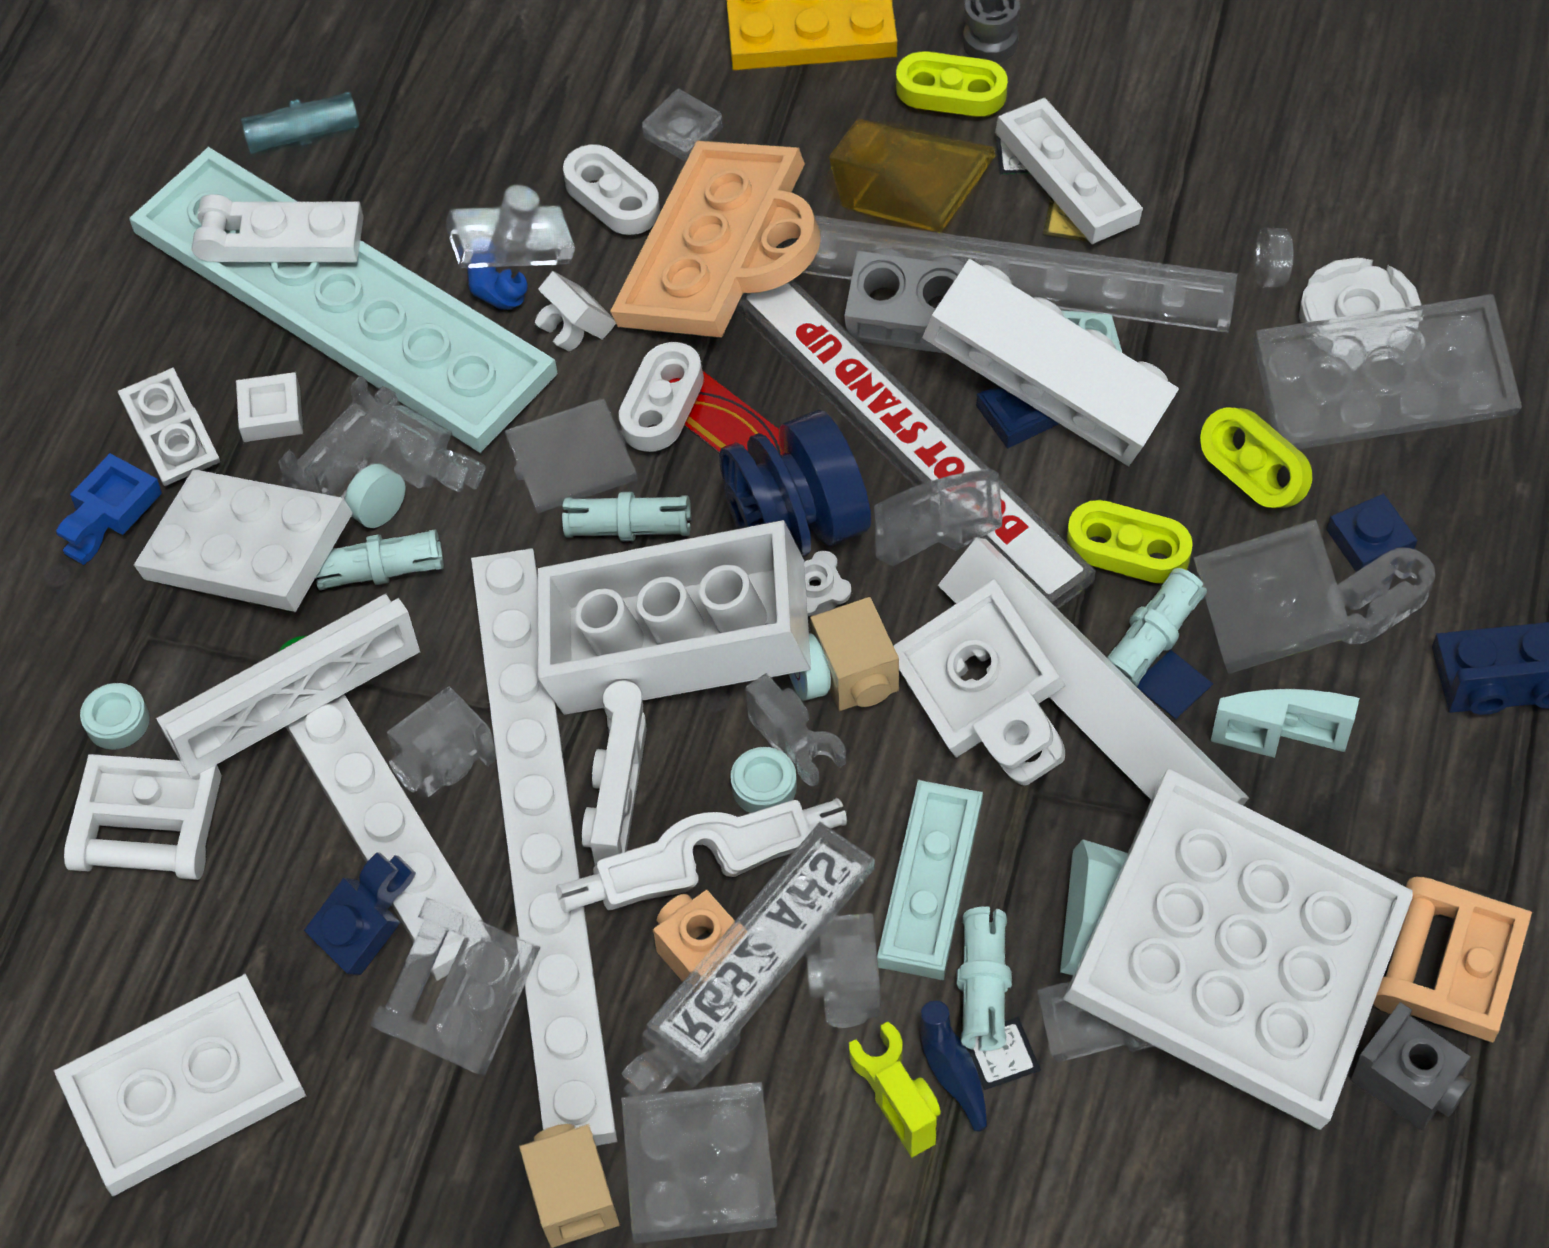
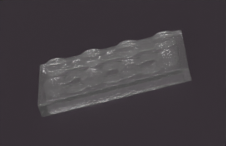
[1252,294,1522,449]

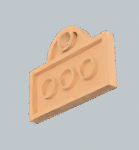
[610,141,821,338]

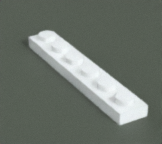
[285,694,496,981]

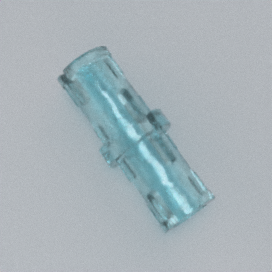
[241,91,360,154]

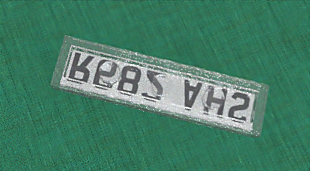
[647,822,875,1074]

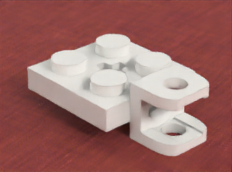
[894,579,1066,786]

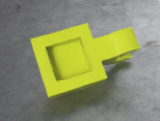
[849,1022,941,1158]

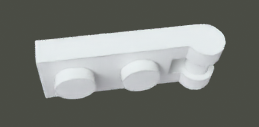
[192,194,363,262]
[582,680,647,865]

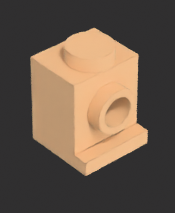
[653,889,744,993]

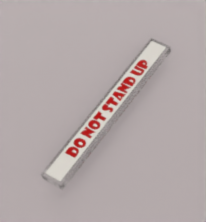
[736,280,1096,609]

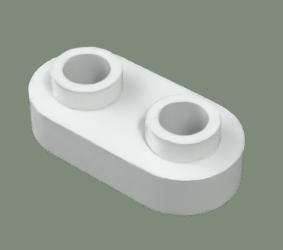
[563,145,660,235]
[619,342,704,452]

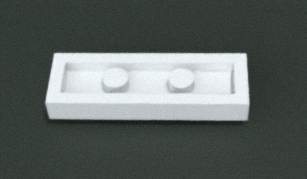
[995,98,1143,244]

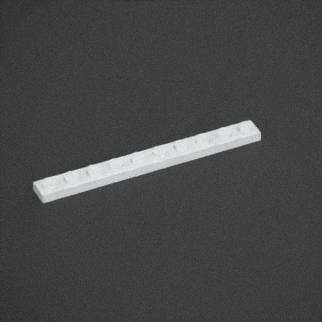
[471,548,617,1146]

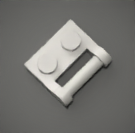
[64,754,222,880]

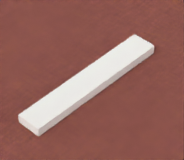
[938,537,1249,805]

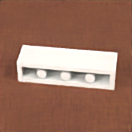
[922,258,1179,466]

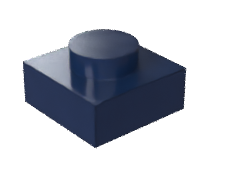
[1327,493,1417,577]

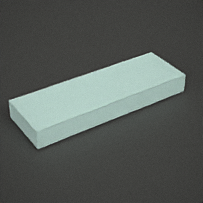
[877,780,983,980]

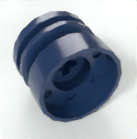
[719,409,871,557]

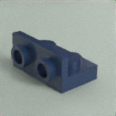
[1432,622,1549,715]

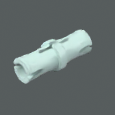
[562,492,691,541]
[316,529,444,590]
[1107,568,1207,687]
[957,906,1012,1051]

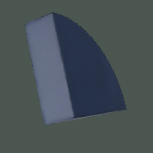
[976,388,1059,449]

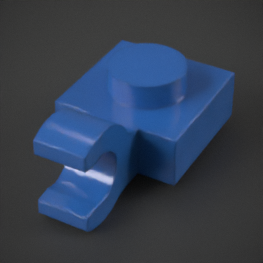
[56,453,162,565]

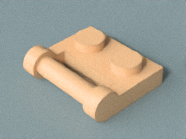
[1373,877,1532,1043]

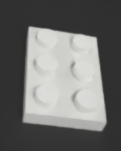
[134,469,353,612]
[54,974,306,1196]

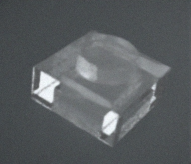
[642,88,723,162]

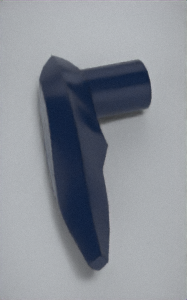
[920,1001,987,1131]

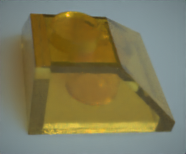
[829,118,996,233]

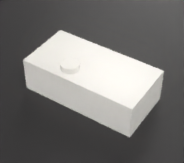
[538,520,811,715]

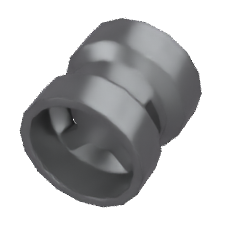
[963,0,1020,63]

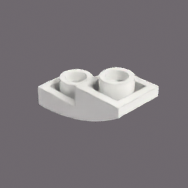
[118,368,220,486]

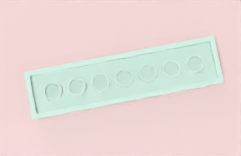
[129,147,558,453]

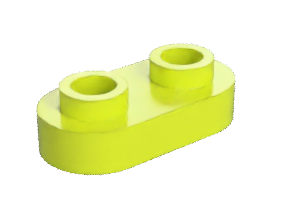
[896,52,1008,116]
[1200,407,1312,508]
[1067,500,1193,583]

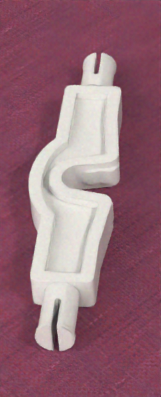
[556,798,847,913]

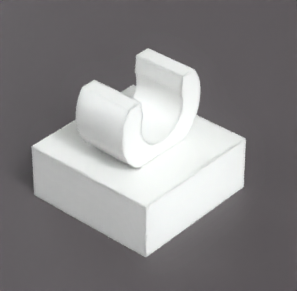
[535,271,616,351]

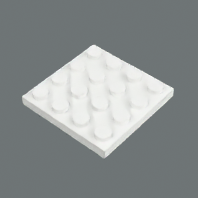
[1063,768,1413,1130]

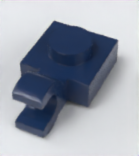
[304,852,416,975]

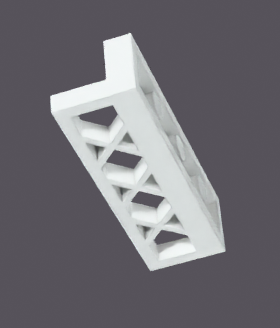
[156,594,420,778]

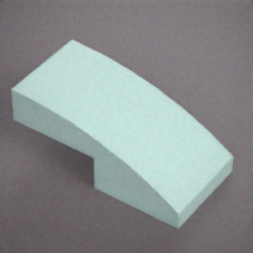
[1211,689,1360,758]

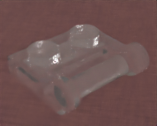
[370,897,541,1075]

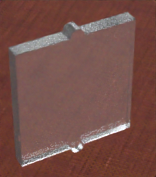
[505,398,638,514]

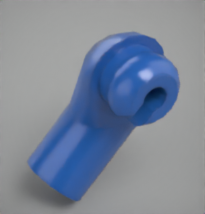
[465,241,528,310]

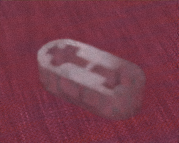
[1325,548,1436,644]

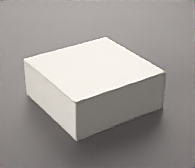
[236,372,303,442]

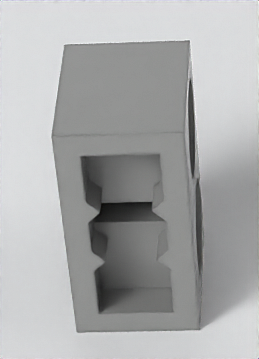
[844,249,965,354]

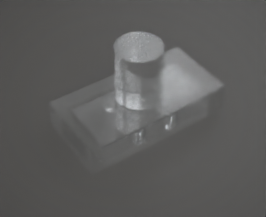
[445,185,575,268]

